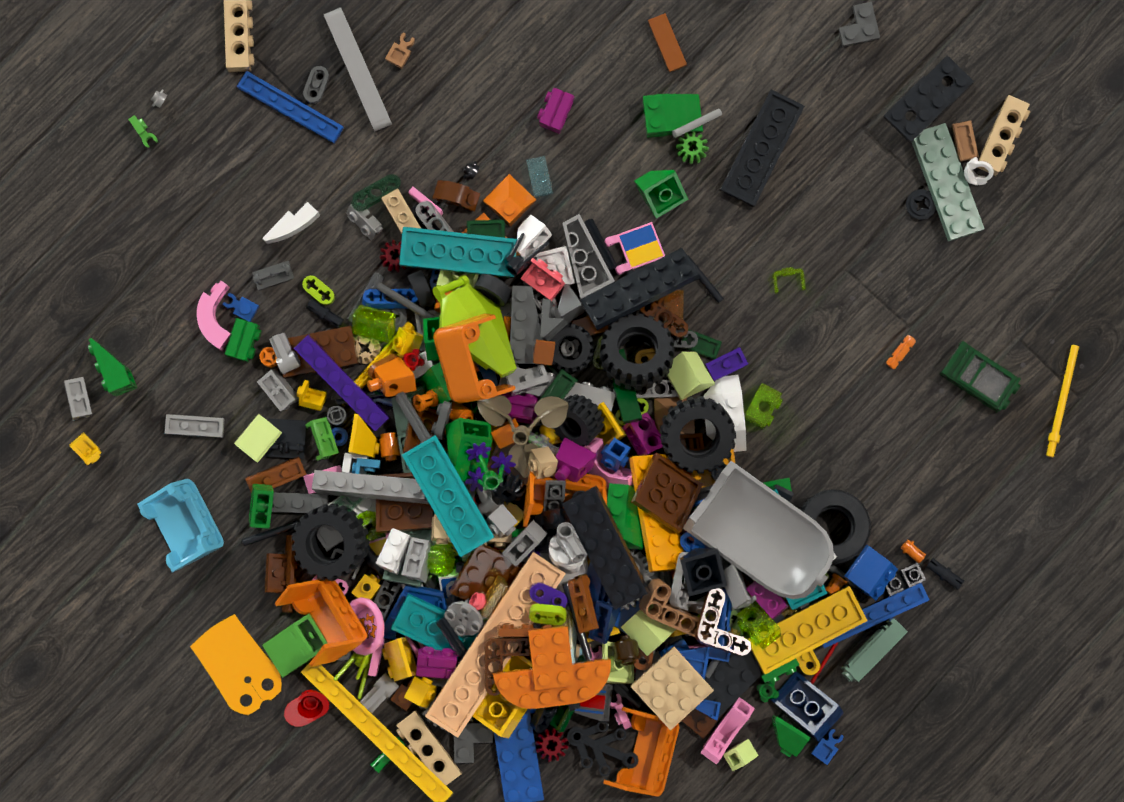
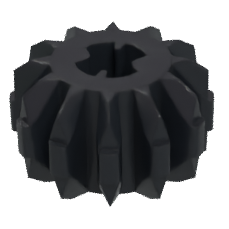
[492,472,526,505]

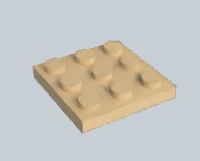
[631,646,714,731]

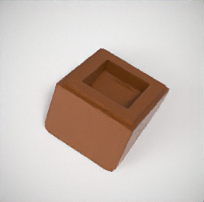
[533,340,555,365]

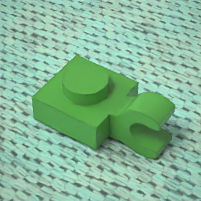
[128,115,158,148]

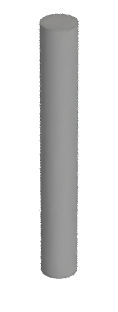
[672,109,722,138]

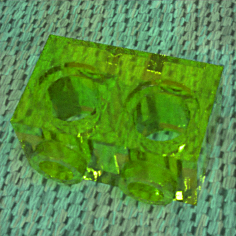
[352,305,395,343]
[737,601,781,649]

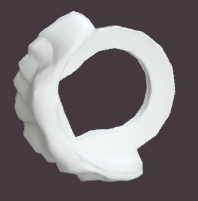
[964,157,994,185]

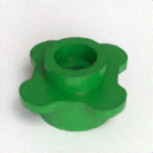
[757,682,779,702]

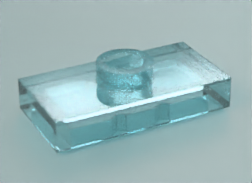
[526,156,553,198]

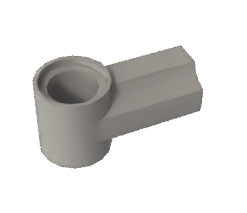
[269,333,301,374]
[476,487,504,517]
[556,522,587,563]
[360,673,399,713]

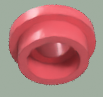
[469,592,486,610]

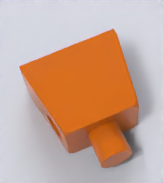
[367,357,416,397]

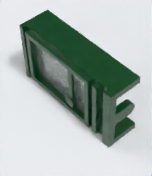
[939,341,1021,412]

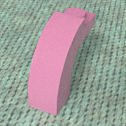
[197,281,231,351]
[584,438,633,488]
[701,697,755,764]

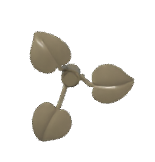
[477,395,569,478]

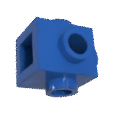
[600,437,630,472]

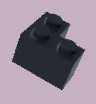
[534,508,575,554]

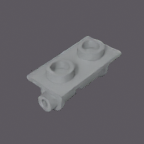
[346,201,383,241]

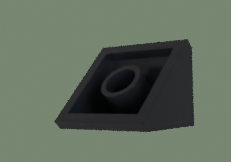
[680,548,727,596]

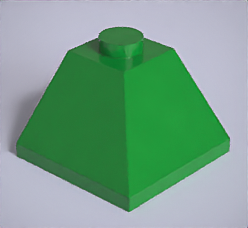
[634,170,688,219]
[772,715,811,757]

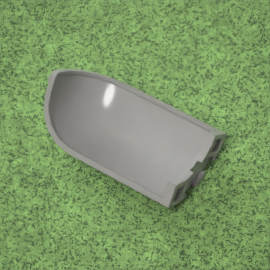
[683,461,834,599]

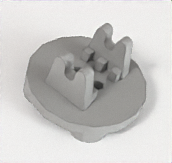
[444,599,483,636]

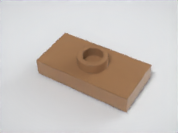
[951,121,979,162]

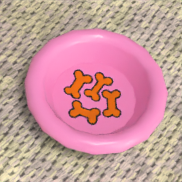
[350,597,385,656]

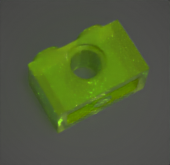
[744,383,783,429]

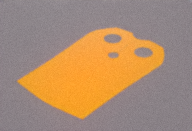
[190,614,282,715]

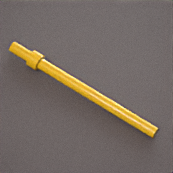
[1046,345,1079,458]

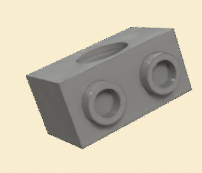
[502,520,547,566]

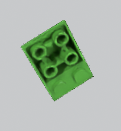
[262,613,327,678]

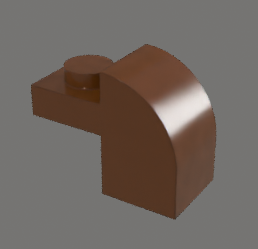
[433,180,480,212]

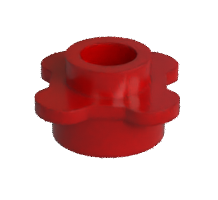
[403,349,425,371]

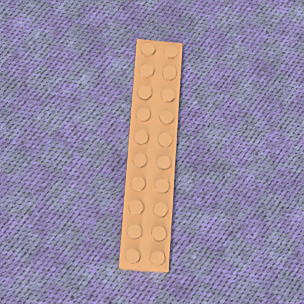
[425,552,566,737]

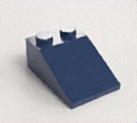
[771,671,844,742]

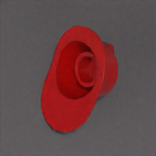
[284,690,329,727]

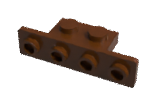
[265,535,297,613]

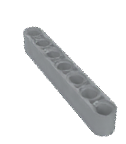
[324,7,392,132]

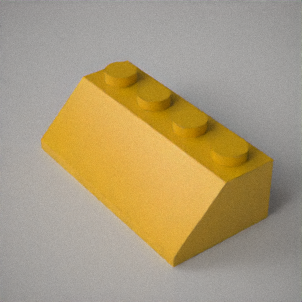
[472,650,532,738]

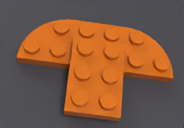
[493,626,611,709]

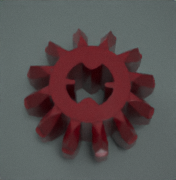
[380,240,407,273]
[535,728,568,762]

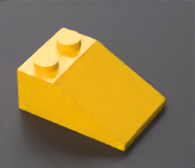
[382,637,417,682]

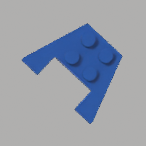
[383,585,447,640]
[678,645,732,720]

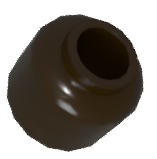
[613,636,640,666]

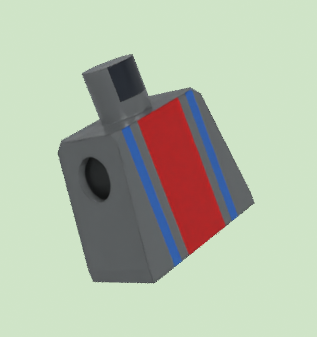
[574,684,613,721]

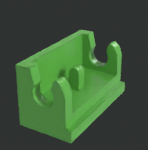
[305,417,339,461]

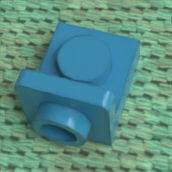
[352,458,381,474]

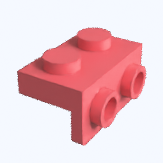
[520,258,565,301]

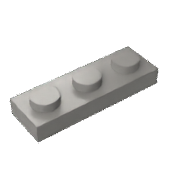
[165,414,225,438]

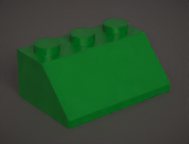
[607,483,644,550]

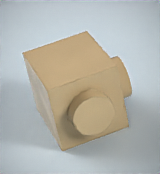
[528,447,558,479]

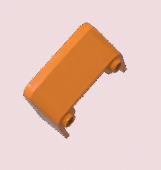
[433,313,516,403]
[523,471,607,527]
[275,579,367,667]
[603,707,679,796]

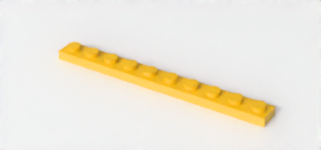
[301,664,453,802]

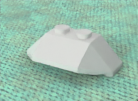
[704,375,746,452]

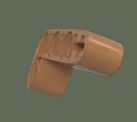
[639,578,711,639]

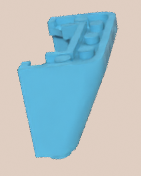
[137,479,224,572]

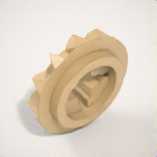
[354,333,381,364]

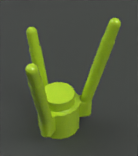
[334,652,372,699]

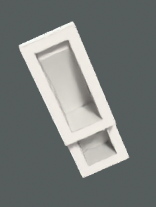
[262,202,320,244]

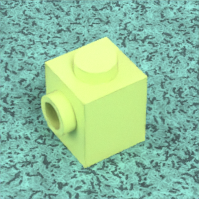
[723,739,758,771]

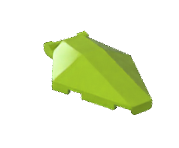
[433,275,517,378]

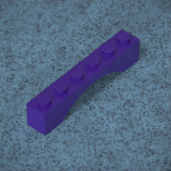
[294,334,390,431]

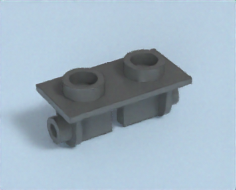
[252,261,294,290]

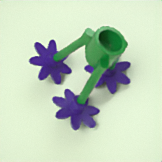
[465,442,516,492]

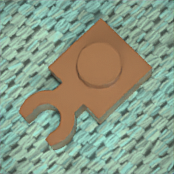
[385,33,415,69]

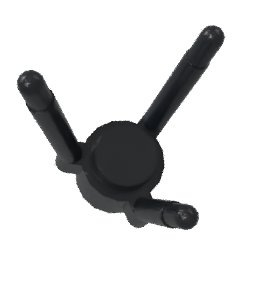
[505,233,549,276]

